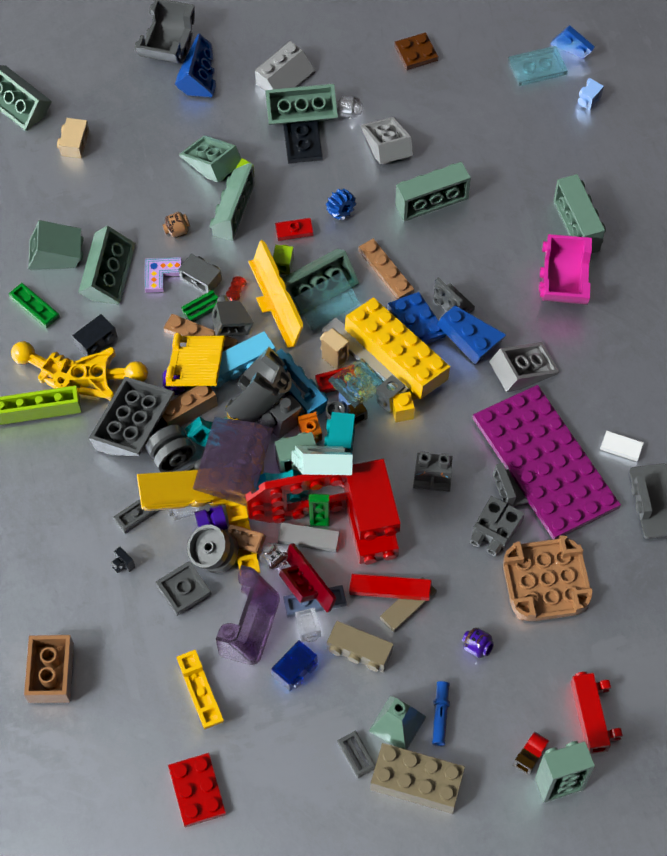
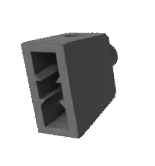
[211,295,254,336]
[269,395,305,439]

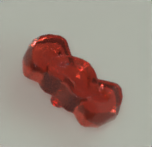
[226,276,247,301]

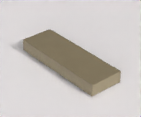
[380,577,437,632]

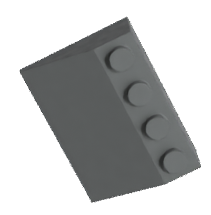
[89,376,175,456]

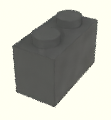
[178,253,222,293]

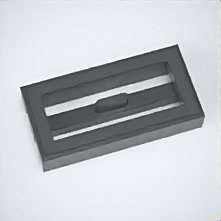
[337,731,376,778]

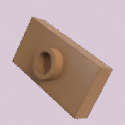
[227,524,266,554]

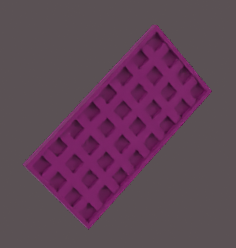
[472,385,621,539]

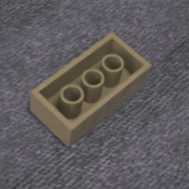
[370,743,465,814]

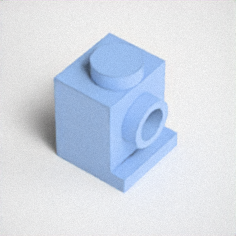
[578,78,604,110]

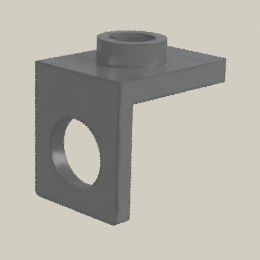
[376,375,405,413]

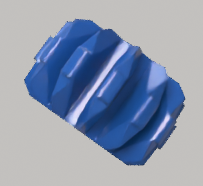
[325,188,357,220]

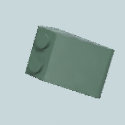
[179,135,241,182]

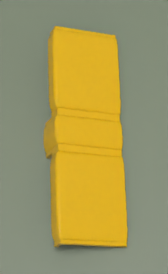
[248,240,303,348]
[137,467,253,511]

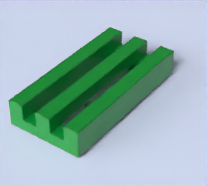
[181,290,218,322]

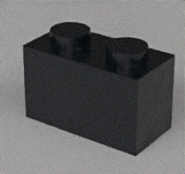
[72,314,117,356]

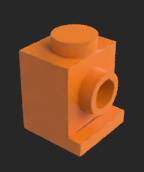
[297,412,322,443]

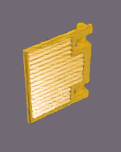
[165,333,225,386]

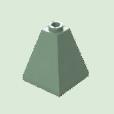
[369,696,426,750]

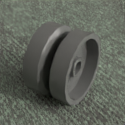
[145,425,196,472]
[187,525,239,573]

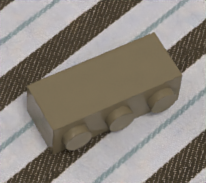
[327,621,393,672]

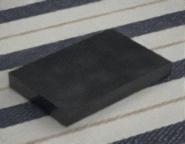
[283,120,323,164]

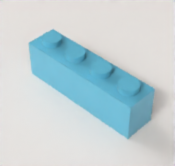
[210,331,276,389]

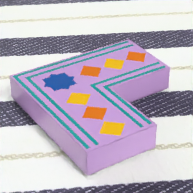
[145,257,182,293]

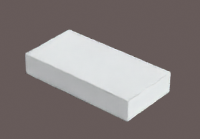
[600,431,643,461]

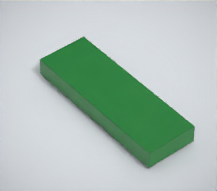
[9,283,60,329]
[309,494,330,527]

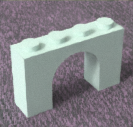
[291,446,353,475]

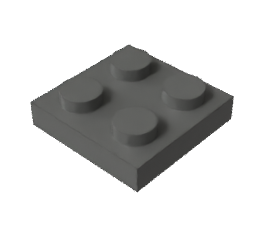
[156,561,212,616]

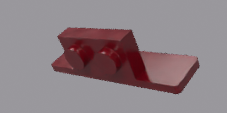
[279,543,336,612]

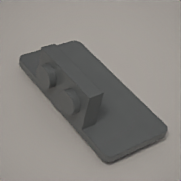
[629,463,667,539]

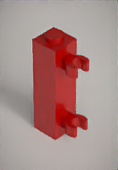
[571,672,623,754]

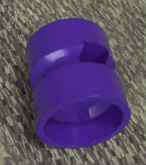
[194,505,228,530]

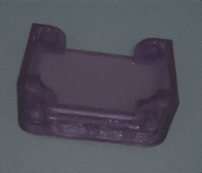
[216,565,280,665]

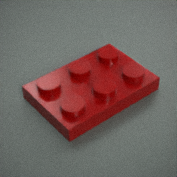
[168,753,226,828]

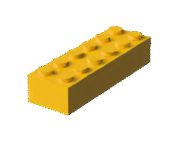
[345,297,450,399]

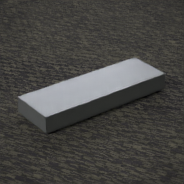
[277,522,340,552]

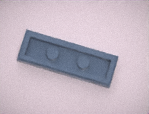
[283,585,347,618]

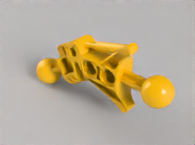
[11,341,148,401]

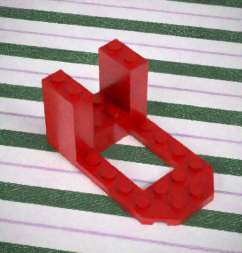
[245,458,401,565]

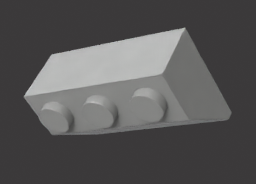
[255,41,315,90]

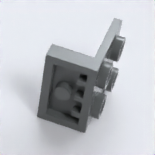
[433,278,475,314]
[493,463,529,509]

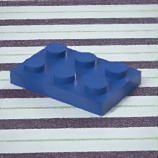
[386,292,446,344]

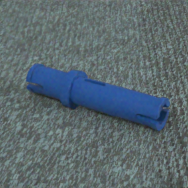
[432,681,450,746]

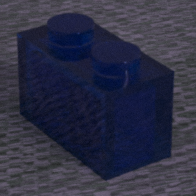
[271,640,318,691]

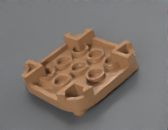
[503,536,592,621]

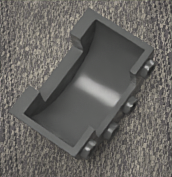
[134,0,195,64]
[225,347,292,423]

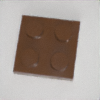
[394,32,438,70]

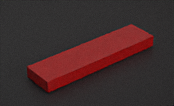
[349,574,432,601]

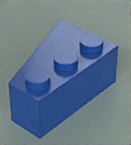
[437,306,506,365]

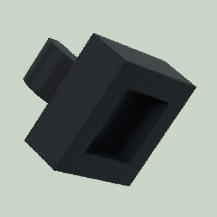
[111,547,135,573]

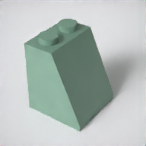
[28,220,84,270]

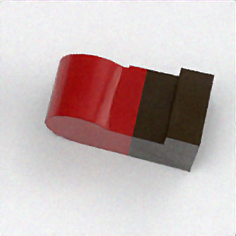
[513,732,549,776]

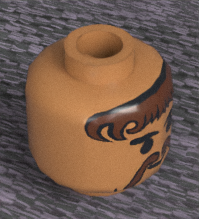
[163,212,191,238]

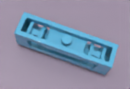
[275,348,328,416]

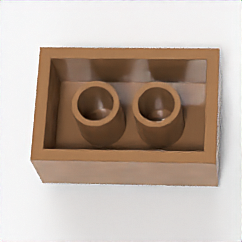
[24,635,74,703]

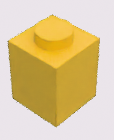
[392,392,415,423]

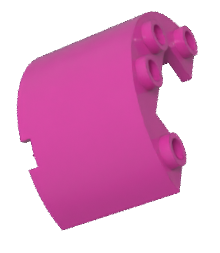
[539,234,592,305]

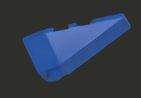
[175,33,216,97]

